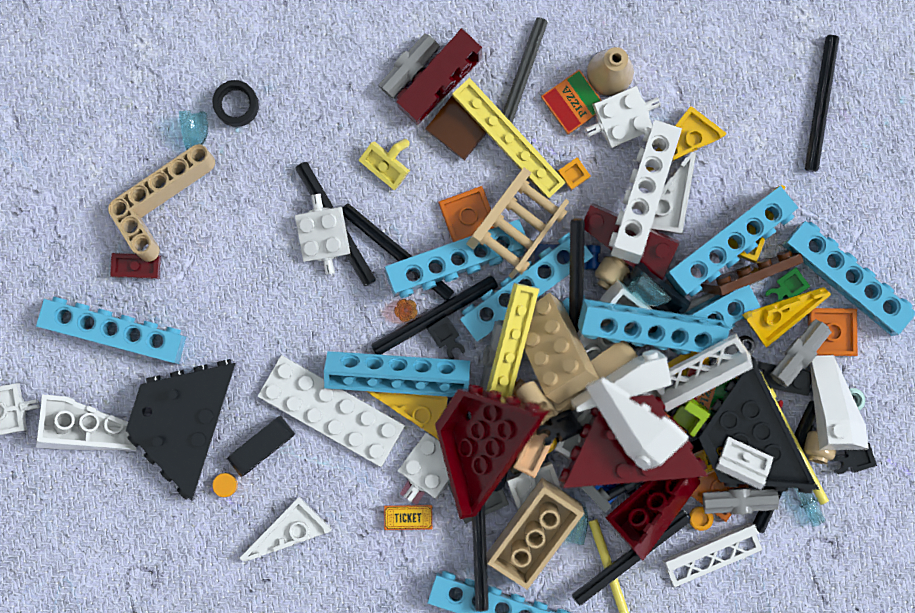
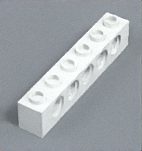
[609,120,682,264]

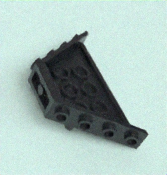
[697,356,820,493]
[126,359,237,501]

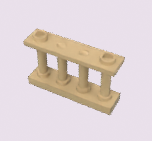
[466,167,569,279]

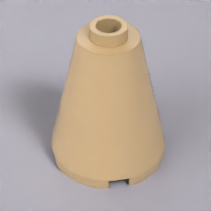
[587,47,634,96]

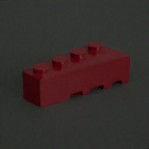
[396,28,482,126]
[584,203,680,280]
[605,477,701,561]

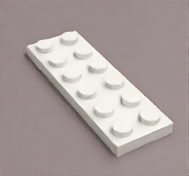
[258,355,405,467]

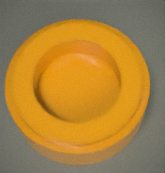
[213,473,238,497]
[689,506,713,531]

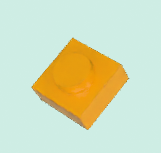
[558,157,591,191]

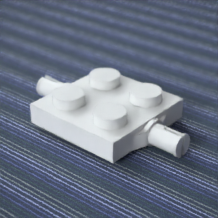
[585,86,661,148]
[295,194,350,275]
[0,383,40,435]
[398,432,450,502]
[506,461,562,510]

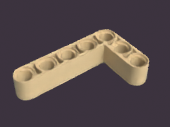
[108,144,215,262]
[516,340,638,426]

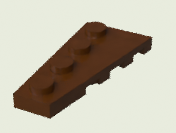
[699,250,804,296]

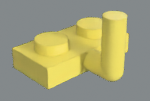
[358,139,410,190]

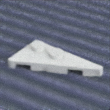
[651,152,696,235]
[240,497,332,562]

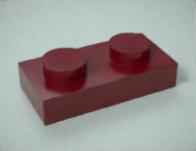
[110,253,161,279]

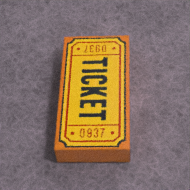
[384,505,433,530]

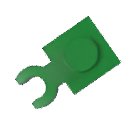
[765,267,810,303]

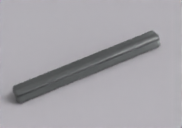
[503,17,548,123]

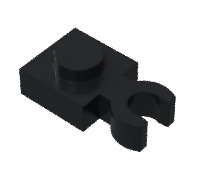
[427,315,465,360]
[536,409,583,446]
[831,443,877,474]

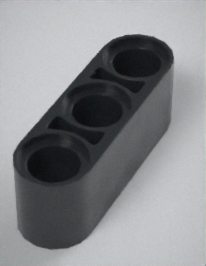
[226,415,295,477]

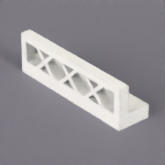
[656,334,753,412]
[662,523,763,587]

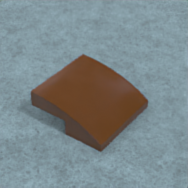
[425,96,486,161]

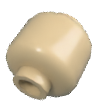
[595,256,630,290]
[803,428,836,464]

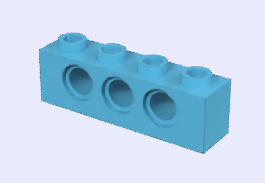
[671,285,761,355]

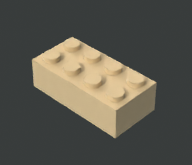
[524,293,599,404]
[487,478,584,590]

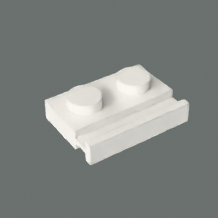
[716,437,773,489]

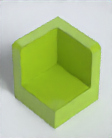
[673,399,710,437]

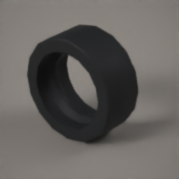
[212,80,259,127]

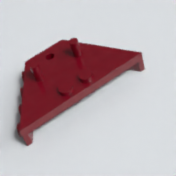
[435,385,550,519]
[559,395,708,488]

